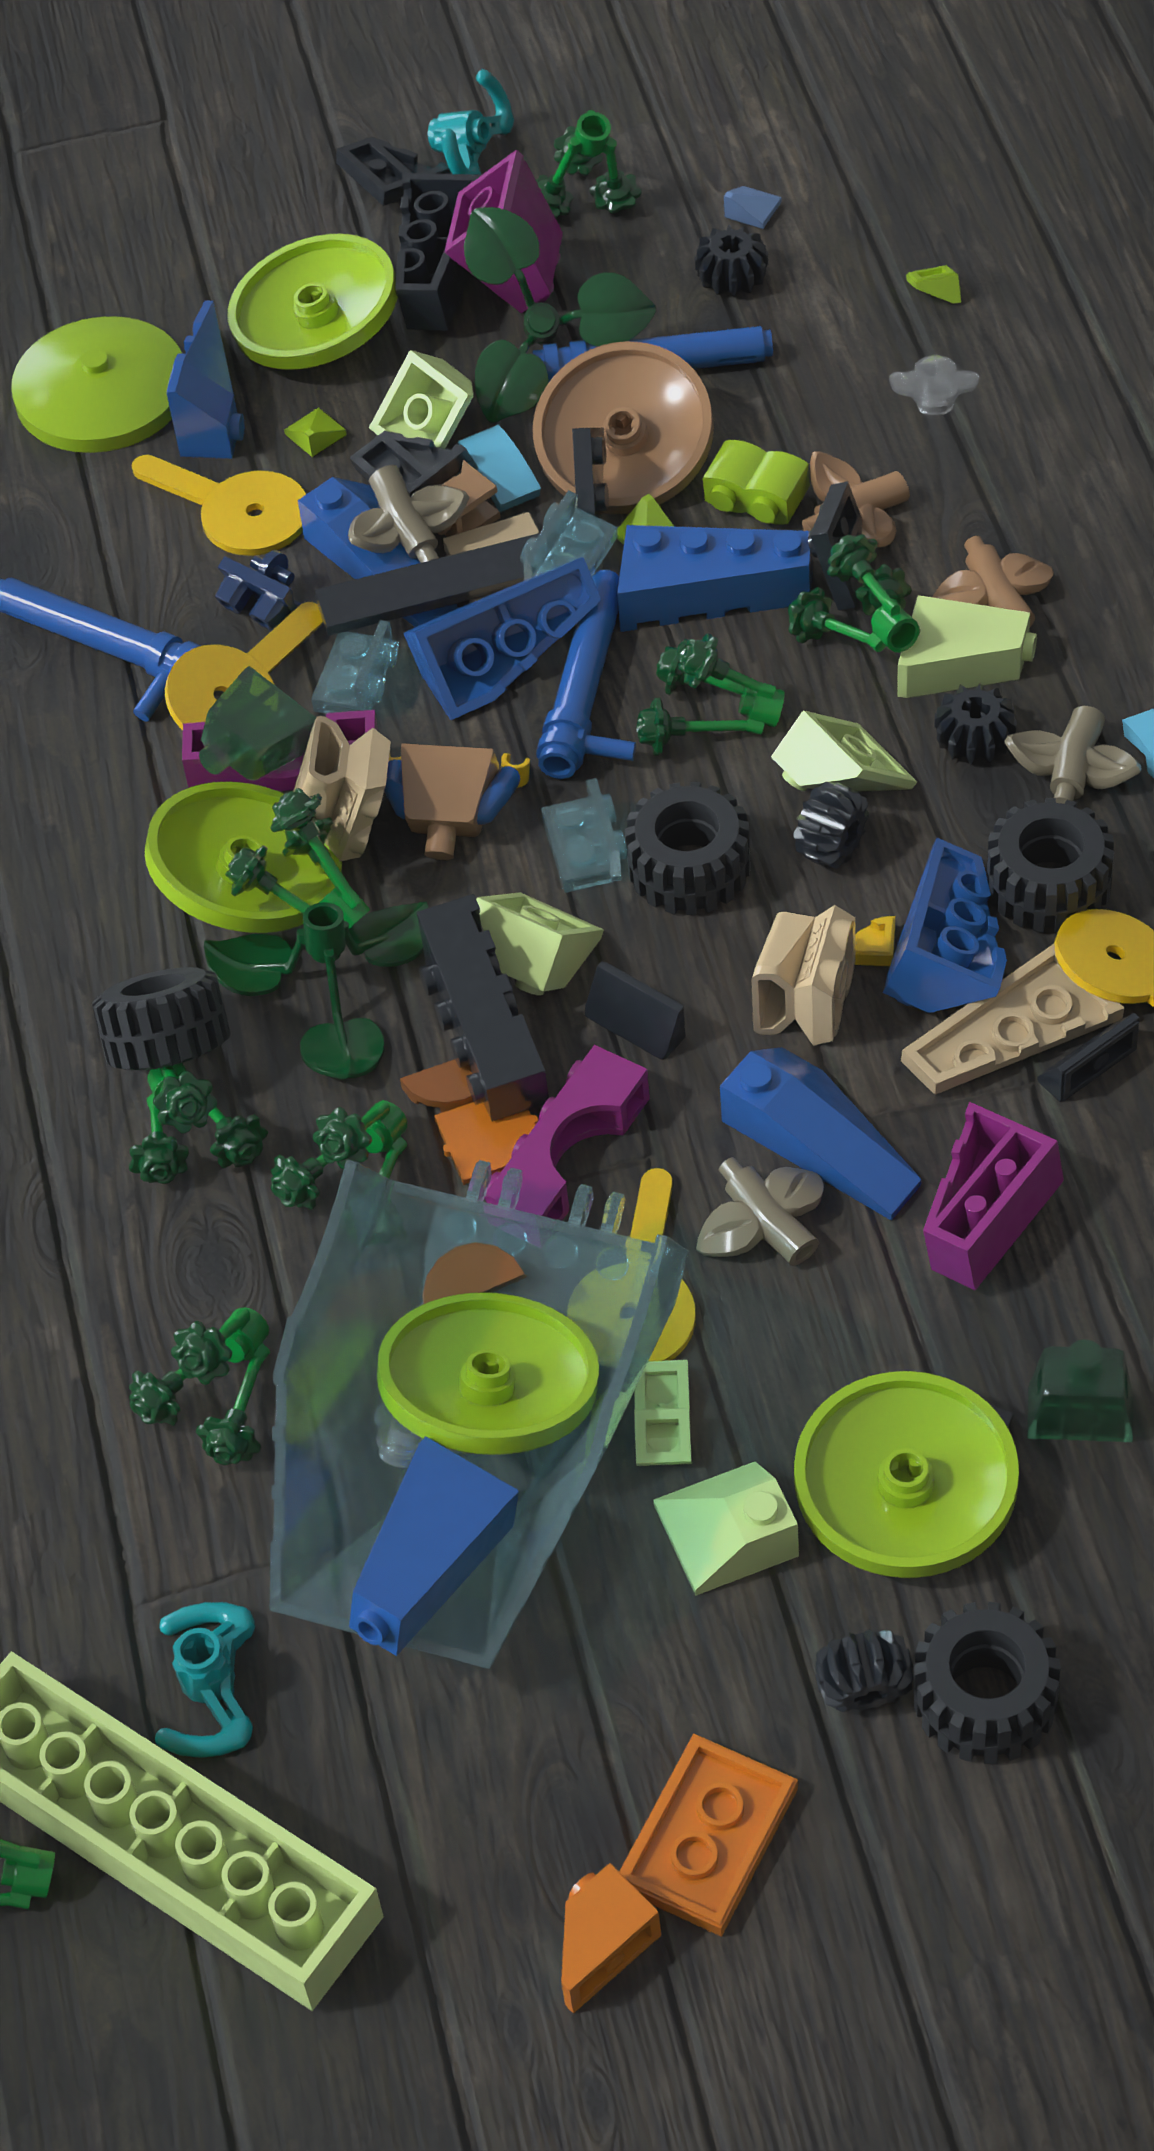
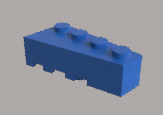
[617,525,813,632]

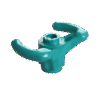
[428,69,514,175]
[155,1602,255,1758]

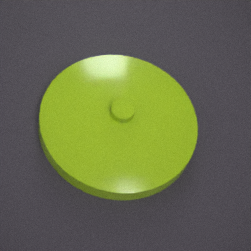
[227,234,398,369]
[11,317,182,453]
[145,782,342,933]
[377,1293,599,1455]
[794,1371,1019,1578]

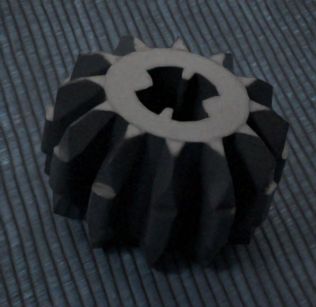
[694,224,769,297]
[934,683,1017,765]
[793,781,869,869]
[815,1629,914,1712]

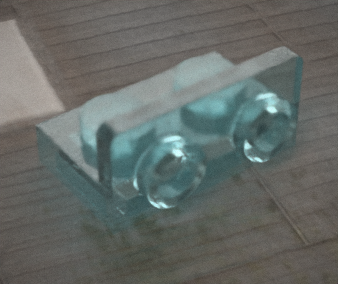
[520,490,618,581]
[311,620,399,713]
[541,778,627,893]

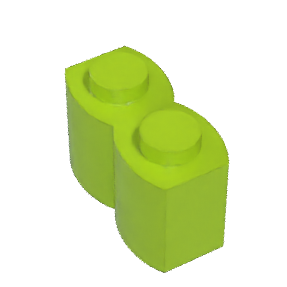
[703,440,810,524]

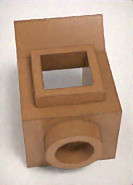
[438,460,500,537]

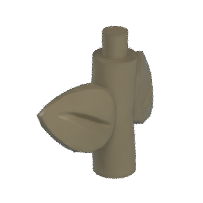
[348,465,469,563]
[1004,706,1141,804]
[696,1157,824,1266]

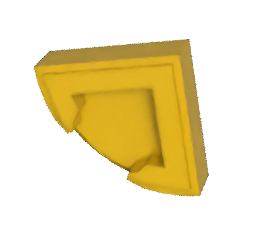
[855,916,896,966]

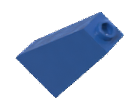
[349,1436,519,1656]

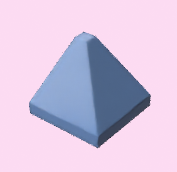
[724,186,782,229]

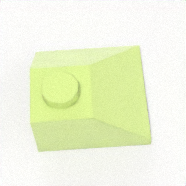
[369,350,473,449]
[771,710,917,791]
[477,892,604,995]
[653,1462,799,1595]

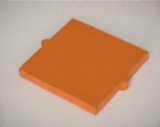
[434,1102,538,1185]

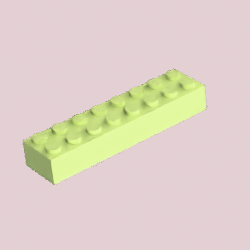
[0,1651,384,2011]

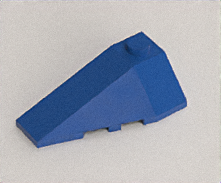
[167,300,245,459]
[298,477,457,627]
[403,557,601,720]
[883,838,1007,1013]
[720,1047,921,1221]

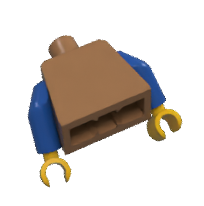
[384,743,530,860]

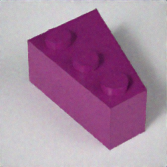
[923,1102,1064,1290]

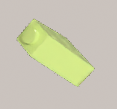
[897,595,1037,698]

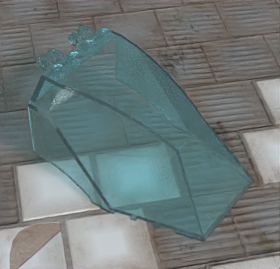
[269,1160,688,1669]

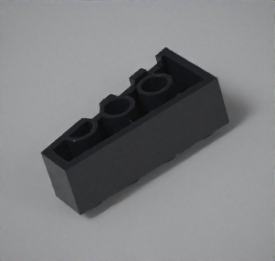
[395,173,481,331]
[417,894,549,1121]

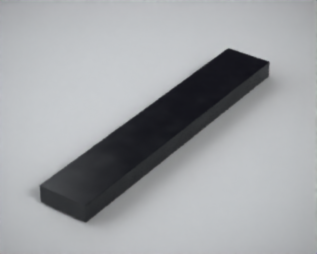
[315,522,596,636]

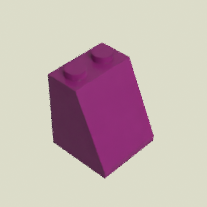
[444,150,563,313]

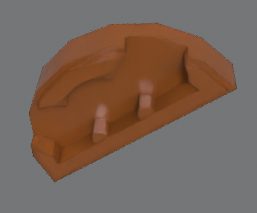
[400,1059,474,1112]
[422,1242,527,1304]

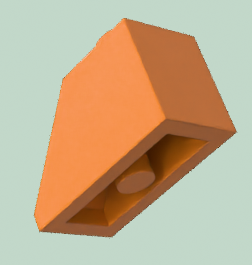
[561,1863,661,2014]

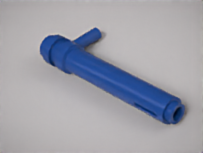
[532,326,773,383]
[536,570,636,779]
[0,577,201,722]

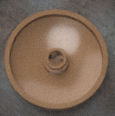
[533,342,714,514]

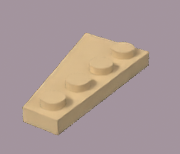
[901,944,1124,1095]

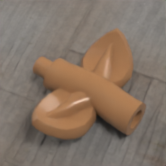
[802,451,910,547]
[932,536,1053,626]

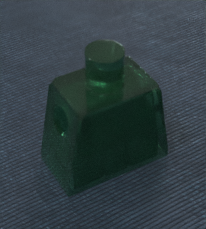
[199,666,316,780]
[1027,1339,1133,1442]

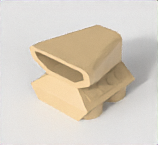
[294,716,391,861]
[751,905,855,1046]

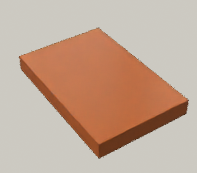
[619,1734,798,1937]

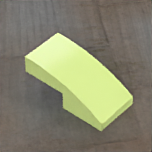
[633,1360,691,1466]

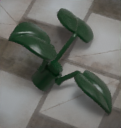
[464,207,656,423]
[204,901,428,1079]

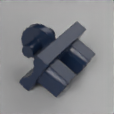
[215,550,301,631]

